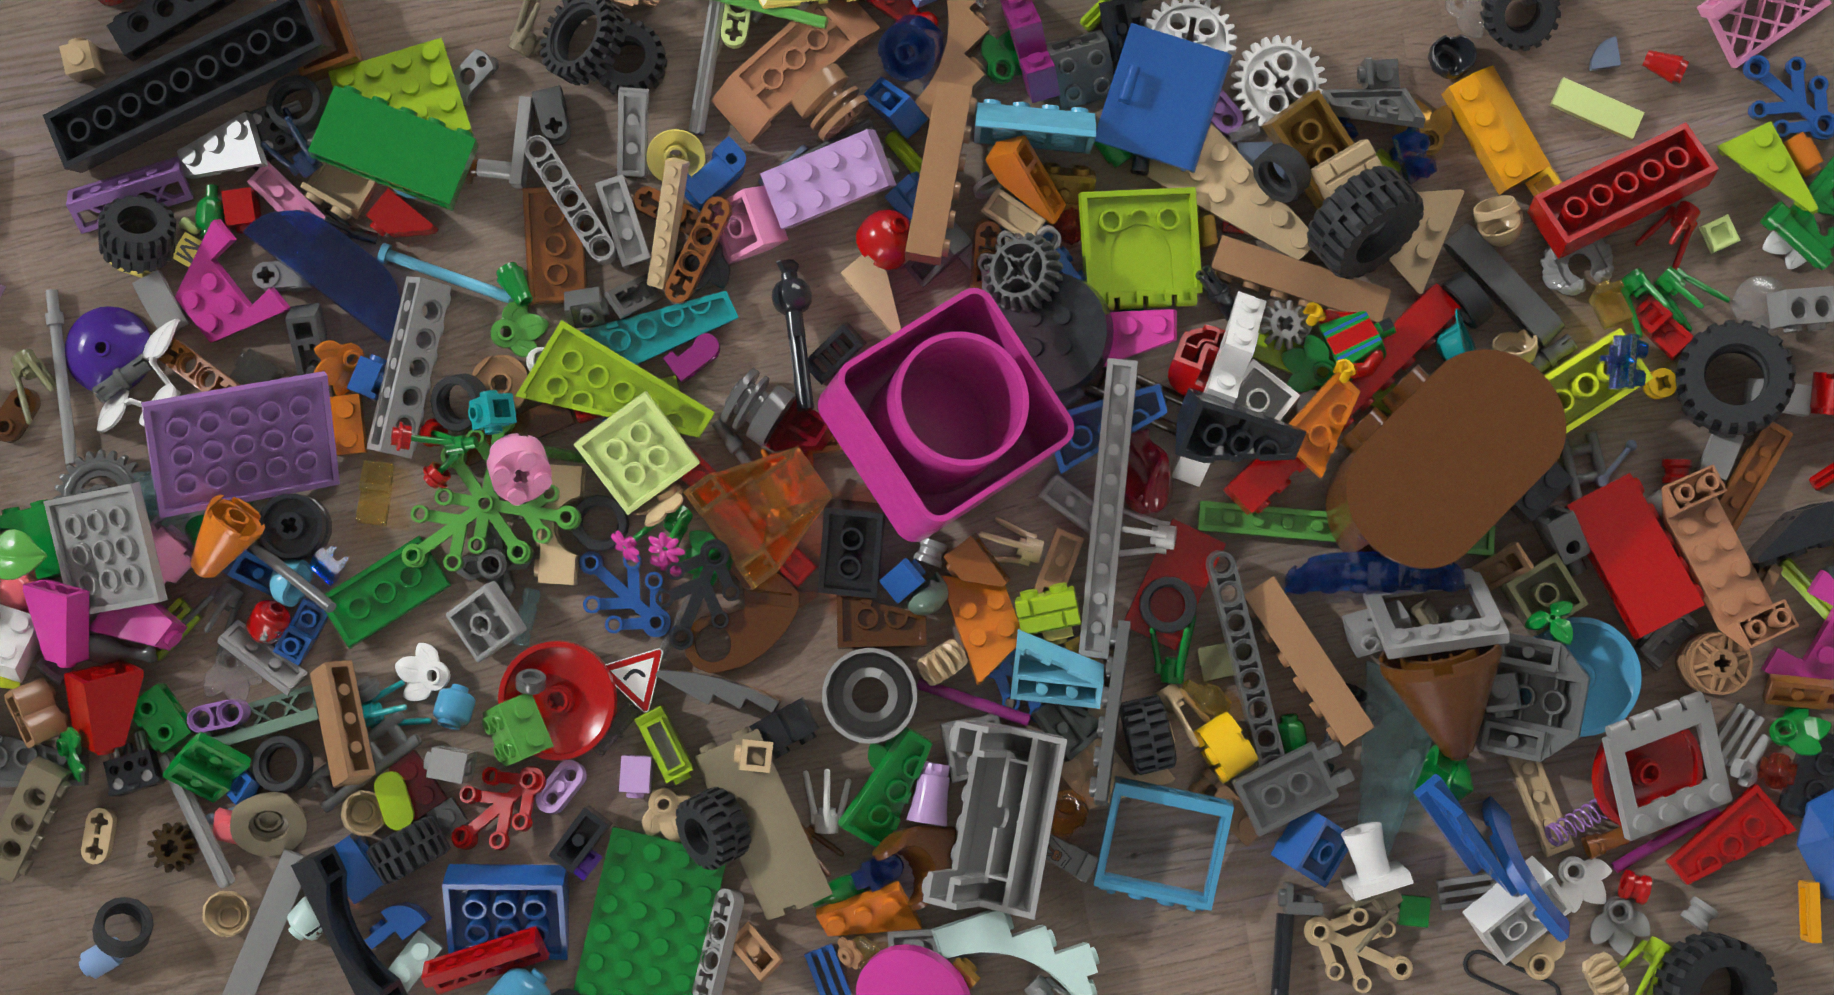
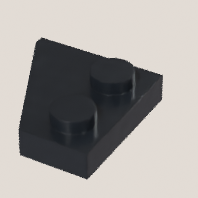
[1098,0,1147,61]

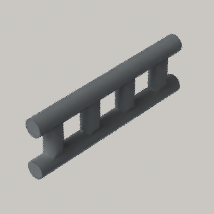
[1560,431,1609,503]
[305,711,422,813]

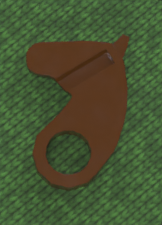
[684,553,817,673]

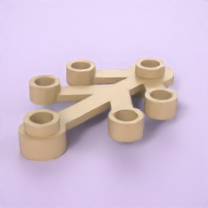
[1304,907,1413,993]

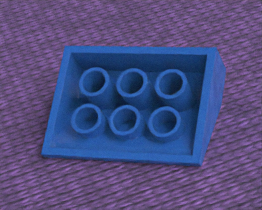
[442,864,569,960]

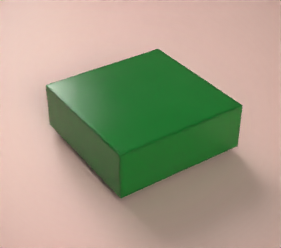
[1397,894,1431,928]

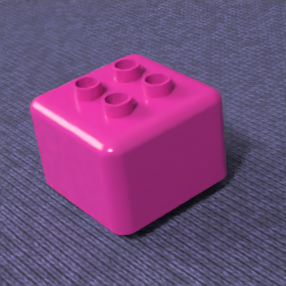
[818,288,1074,542]

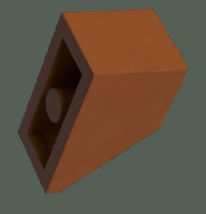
[943,533,1011,587]

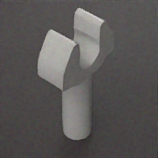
[1730,734,1772,788]

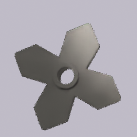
[456,522,537,599]

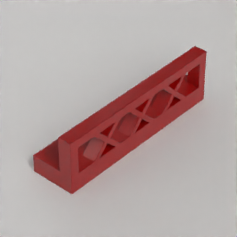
[421,926,549,995]

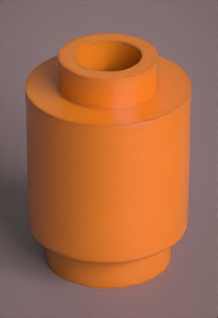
[1783,132,1824,177]

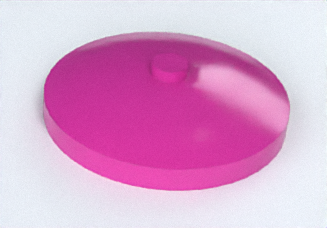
[856,944,971,995]

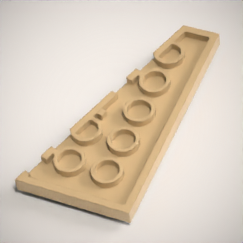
[1143,123,1312,260]

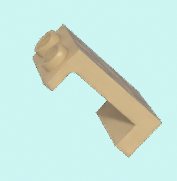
[300,162,378,220]

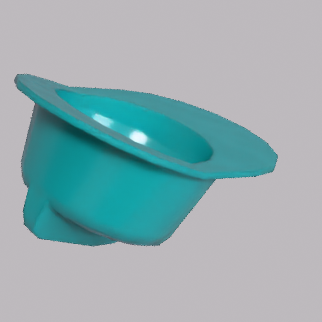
[1436,308,1476,362]

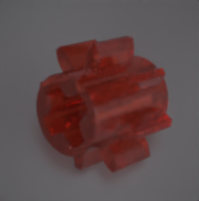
[1053,207,1081,245]
[1758,752,1798,790]

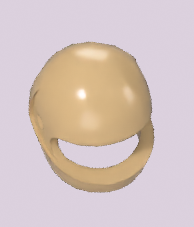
[1473,195,1523,247]

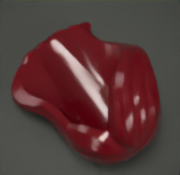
[1124,429,1173,514]

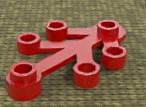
[451,766,546,851]

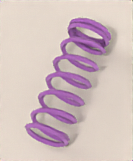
[1545,798,1608,847]

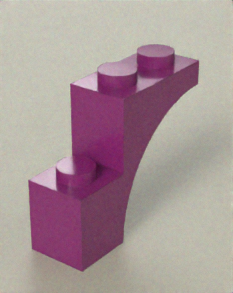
[1000,0,1060,103]

